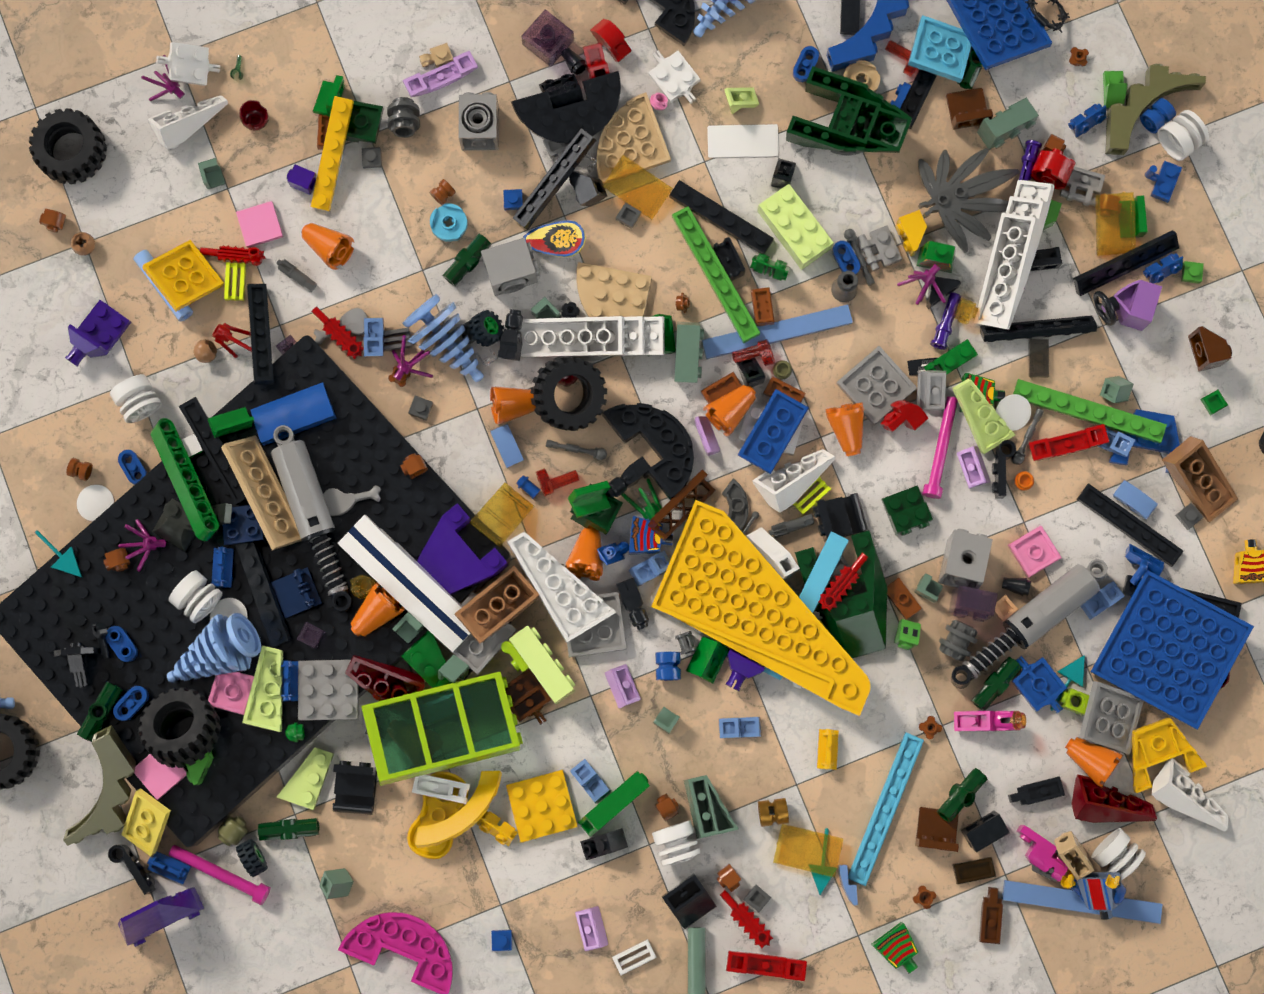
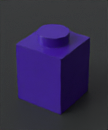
[287,164,317,195]

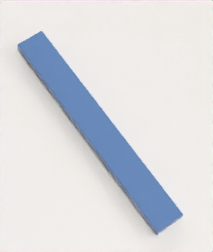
[702,304,853,360]
[1002,880,1163,924]

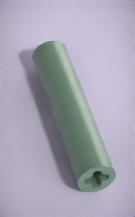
[688,927,706,994]

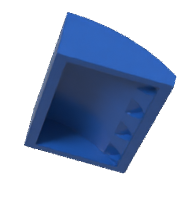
[251,382,336,445]

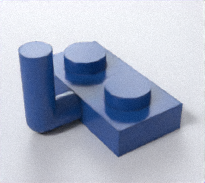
[1145,161,1182,203]
[1125,544,1164,585]

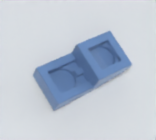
[363,318,384,356]
[490,424,524,468]
[1098,427,1135,457]
[1113,480,1158,520]
[629,550,670,586]
[1081,580,1125,619]
[719,717,761,738]
[570,759,611,804]
[837,864,858,905]

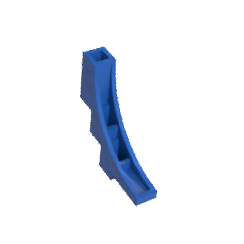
[826,0,909,72]

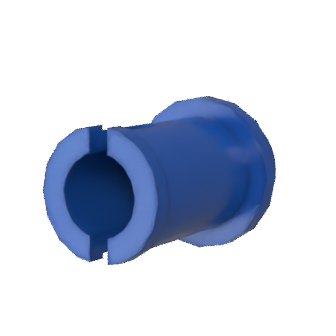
[516,475,541,499]

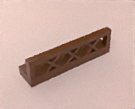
[648,469,715,541]

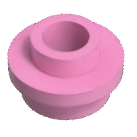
[650,92,668,110]

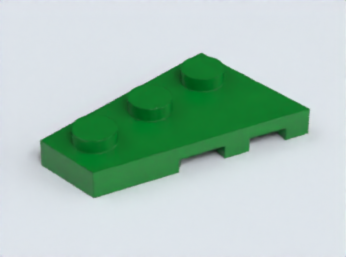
[402,630,455,697]

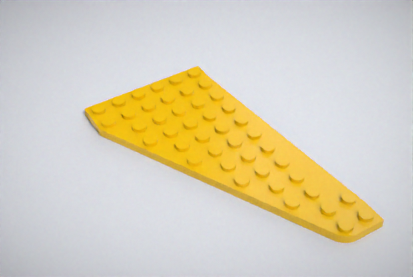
[651,500,871,716]

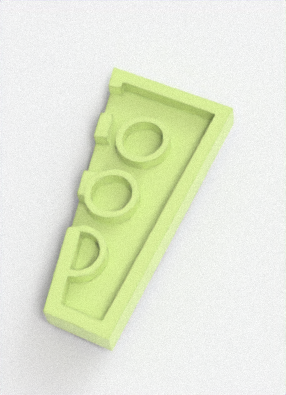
[952,379,1015,454]
[242,646,283,732]

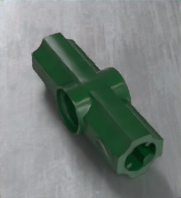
[957,49,983,89]
[442,233,492,286]
[971,656,1022,711]
[77,682,123,742]
[937,768,988,823]
[257,818,320,841]

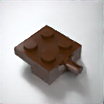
[505,668,552,725]

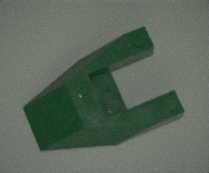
[786,66,912,153]
[795,530,888,659]

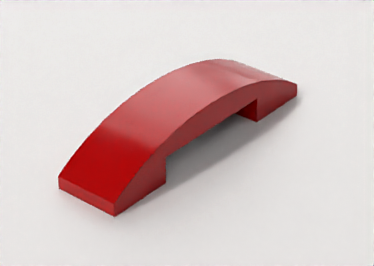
[1029,424,1109,461]
[726,951,807,981]

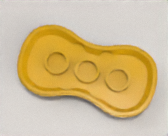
[407,771,468,859]

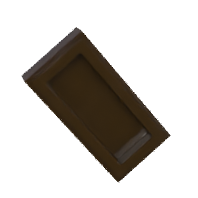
[952,857,996,884]

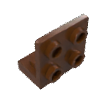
[946,88,993,130]
[915,807,959,852]

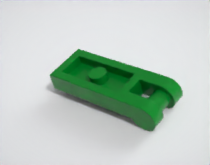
[923,339,978,375]

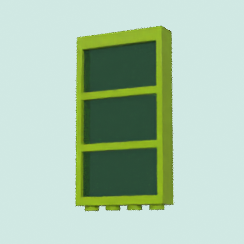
[361,671,523,786]

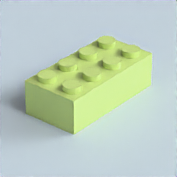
[757,184,834,270]
[509,625,575,705]

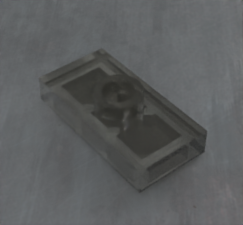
[1028,339,1049,378]

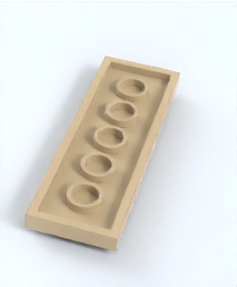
[221,436,301,550]

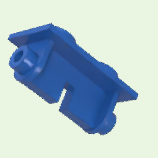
[1068,104,1106,138]
[1143,253,1183,284]
[597,541,629,566]
[212,547,234,588]
[281,661,298,701]
[147,851,191,884]

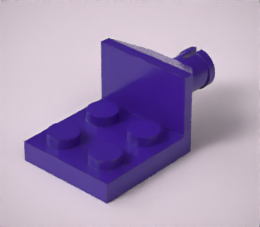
[65,300,131,367]
[725,648,765,691]

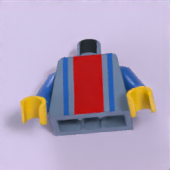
[1061,872,1127,920]

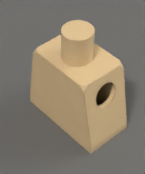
[1054,831,1095,880]

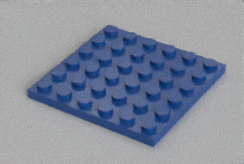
[1090,570,1254,730]

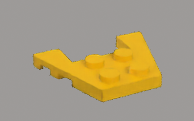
[1132,717,1207,793]

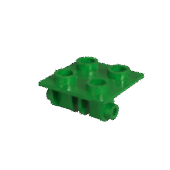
[750,253,790,281]

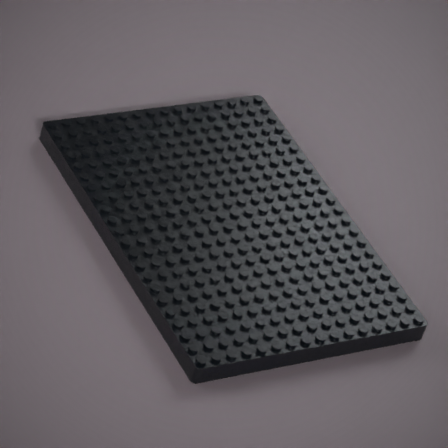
[0,335,511,847]

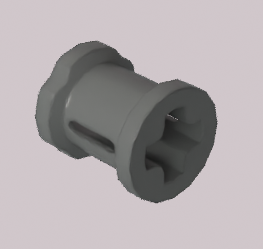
[675,631,697,655]

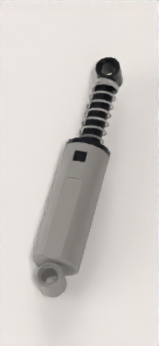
[271,425,352,612]
[951,559,1108,689]

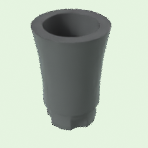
[831,271,858,302]

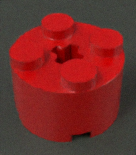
[1031,149,1076,190]

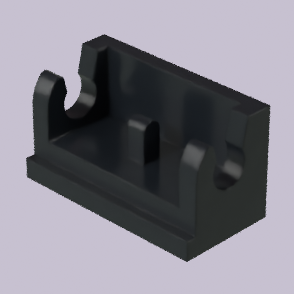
[713,237,745,281]
[1030,247,1062,271]
[961,811,1010,853]

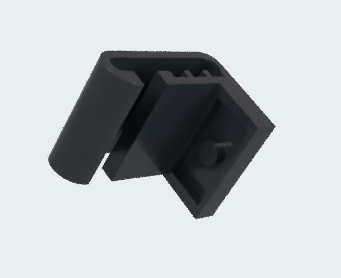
[813,493,868,542]
[333,761,377,815]

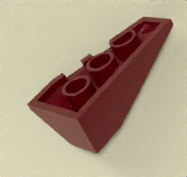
[345,655,425,719]
[1071,774,1157,823]

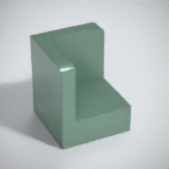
[198,158,225,189]
[531,297,561,319]
[1100,376,1134,403]
[914,573,943,603]
[393,612,424,643]
[438,654,469,683]
[653,707,680,734]
[319,868,354,899]

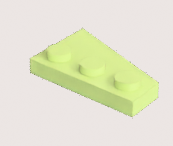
[277,747,334,810]

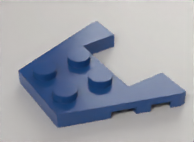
[1109,409,1180,473]

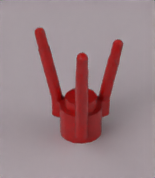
[212,323,252,358]

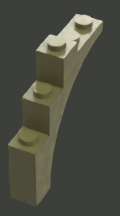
[1105,64,1206,155]
[63,725,136,846]

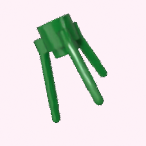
[621,478,662,520]

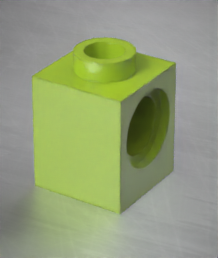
[1060,688,1090,716]

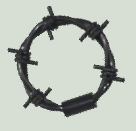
[1025,0,1070,33]

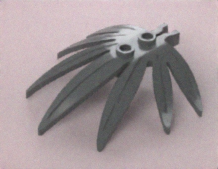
[918,148,1019,253]

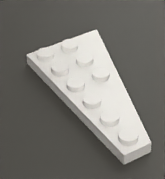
[507,532,616,642]

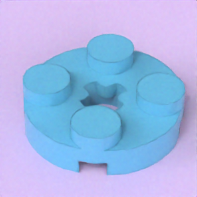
[430,203,468,242]

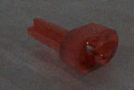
[885,40,917,77]
[732,339,775,366]
[535,468,580,496]

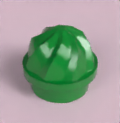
[285,722,304,742]

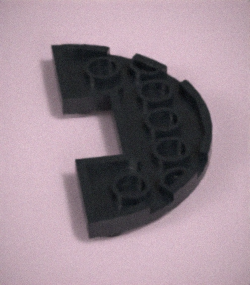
[619,0,695,46]
[511,71,621,144]
[602,403,694,500]

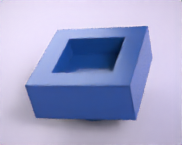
[503,189,523,210]
[491,930,512,951]

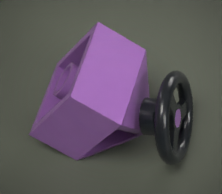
[1093,280,1162,331]

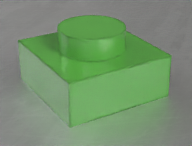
[1181,261,1204,283]

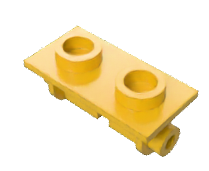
[817,729,839,770]
[477,811,518,846]

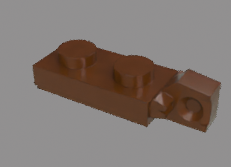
[979,887,1003,944]

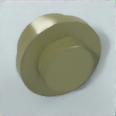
[773,360,792,379]

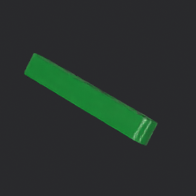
[151,418,219,541]

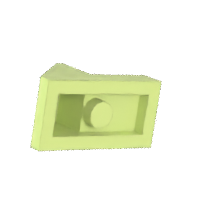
[724,87,759,114]

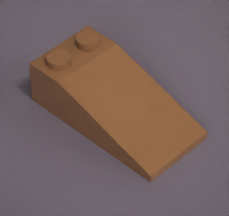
[1162,436,1238,523]
[454,566,539,644]

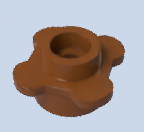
[1069,47,1089,67]
[676,293,690,313]
[388,366,411,387]
[919,716,942,739]
[913,886,936,909]

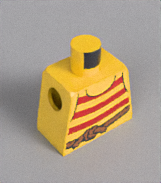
[1233,539,1264,584]

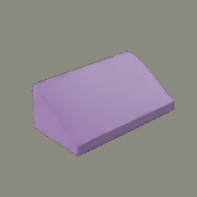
[694,416,720,456]
[957,446,990,489]
[605,664,641,708]
[575,906,608,951]

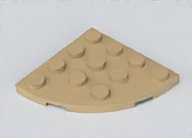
[597,92,671,184]
[576,262,652,317]

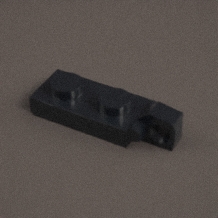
[1008,776,1065,805]

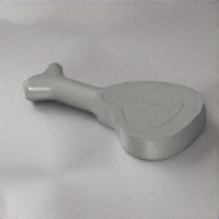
[314,308,368,345]
[323,485,381,517]

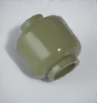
[218,816,247,846]

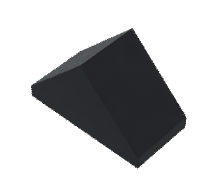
[771,158,796,189]
[926,277,961,310]
[736,356,766,387]

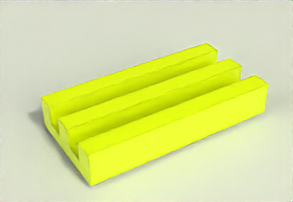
[224,262,246,301]
[793,476,831,515]

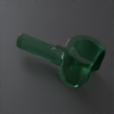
[230,55,243,80]

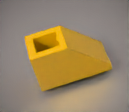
[895,210,927,257]

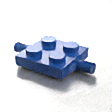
[1011,656,1067,713]

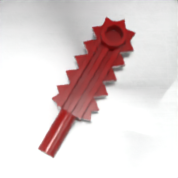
[200,245,265,266]
[311,306,364,359]
[818,553,868,611]
[720,890,773,948]

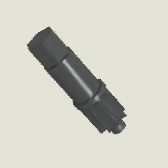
[276,259,317,292]
[768,514,814,538]

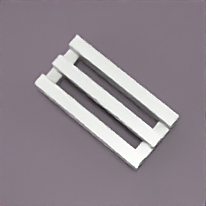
[612,939,656,975]

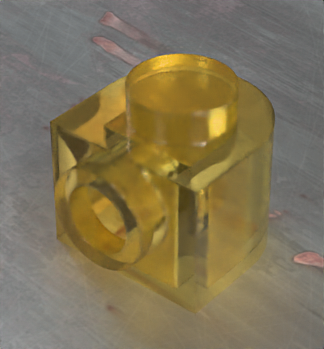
[954,298,979,324]
[350,575,376,599]

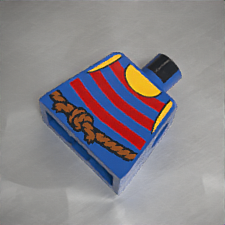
[629,516,673,555]

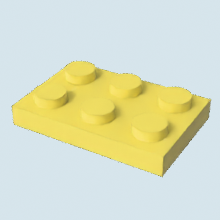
[121,789,171,857]

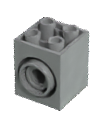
[458,92,499,150]
[481,238,540,296]
[938,529,993,593]

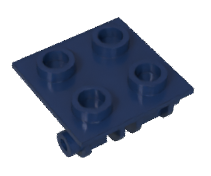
[223,505,263,545]
[271,567,322,618]

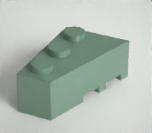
[977,97,1039,150]
[674,322,704,383]
[683,775,739,839]

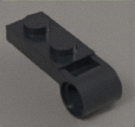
[992,440,1016,499]
[108,844,156,895]

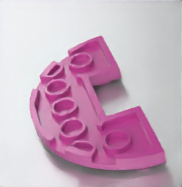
[338,912,453,994]

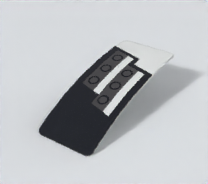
[907,358,942,376]

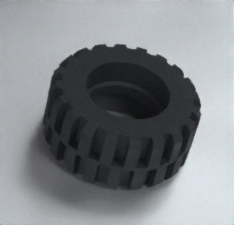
[29,108,107,184]
[530,357,607,431]
[138,688,221,768]
[0,714,40,789]

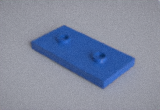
[737,389,809,474]

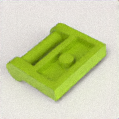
[501,641,529,673]

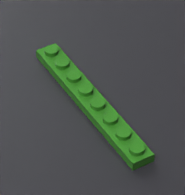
[672,206,760,344]
[1013,379,1167,444]

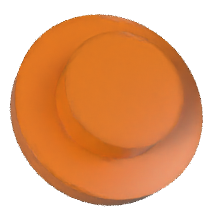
[1014,471,1034,491]

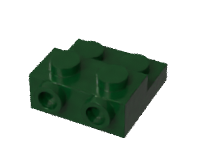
[346,101,384,144]
[570,483,623,535]
[881,485,933,536]

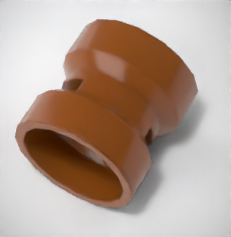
[429,179,456,206]
[66,458,93,481]

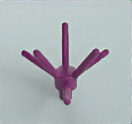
[141,55,185,101]
[897,264,946,305]
[392,335,433,381]
[118,519,166,572]

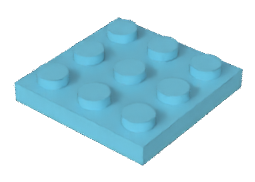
[908,15,971,83]

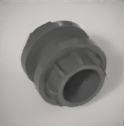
[387,97,420,138]
[939,620,978,661]

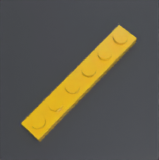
[310,96,354,211]

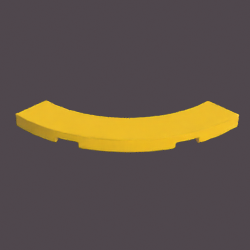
[415,771,502,848]

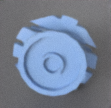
[693,0,755,38]
[402,294,484,382]
[167,613,261,683]

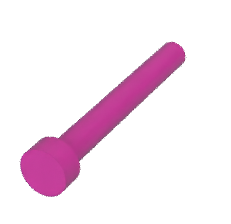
[922,396,958,499]
[169,845,271,905]

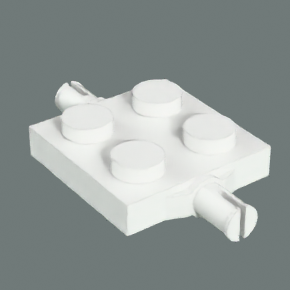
[156,42,220,86]
[648,50,700,104]

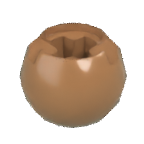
[71,232,95,256]
[193,339,217,363]

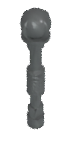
[844,229,875,286]
[1011,409,1044,465]
[546,440,607,460]

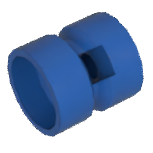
[1140,98,1176,134]
[655,652,681,681]

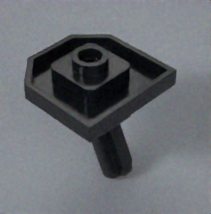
[54,643,101,688]

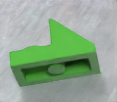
[1103,71,1127,109]

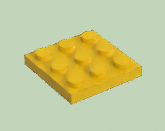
[142,240,224,312]
[506,770,578,843]

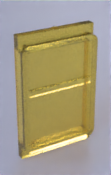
[602,155,673,220]
[1095,192,1136,256]
[470,482,534,547]
[773,824,843,878]

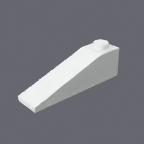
[148,95,228,149]
[752,449,835,513]
[1152,758,1228,831]

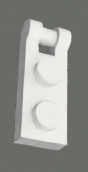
[412,775,471,804]

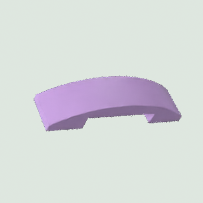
[403,51,478,97]

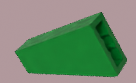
[578,771,650,837]

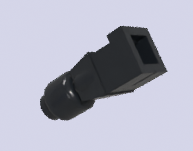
[497,309,523,361]
[606,456,651,498]
[616,578,649,630]

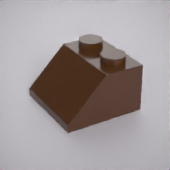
[1188,326,1232,372]

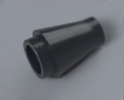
[561,48,587,75]
[1002,577,1031,597]

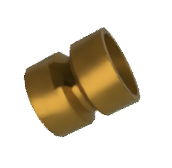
[758,798,789,827]

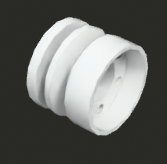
[1158,110,1209,161]
[110,374,162,423]
[169,570,222,623]
[652,820,701,866]
[1091,828,1146,881]

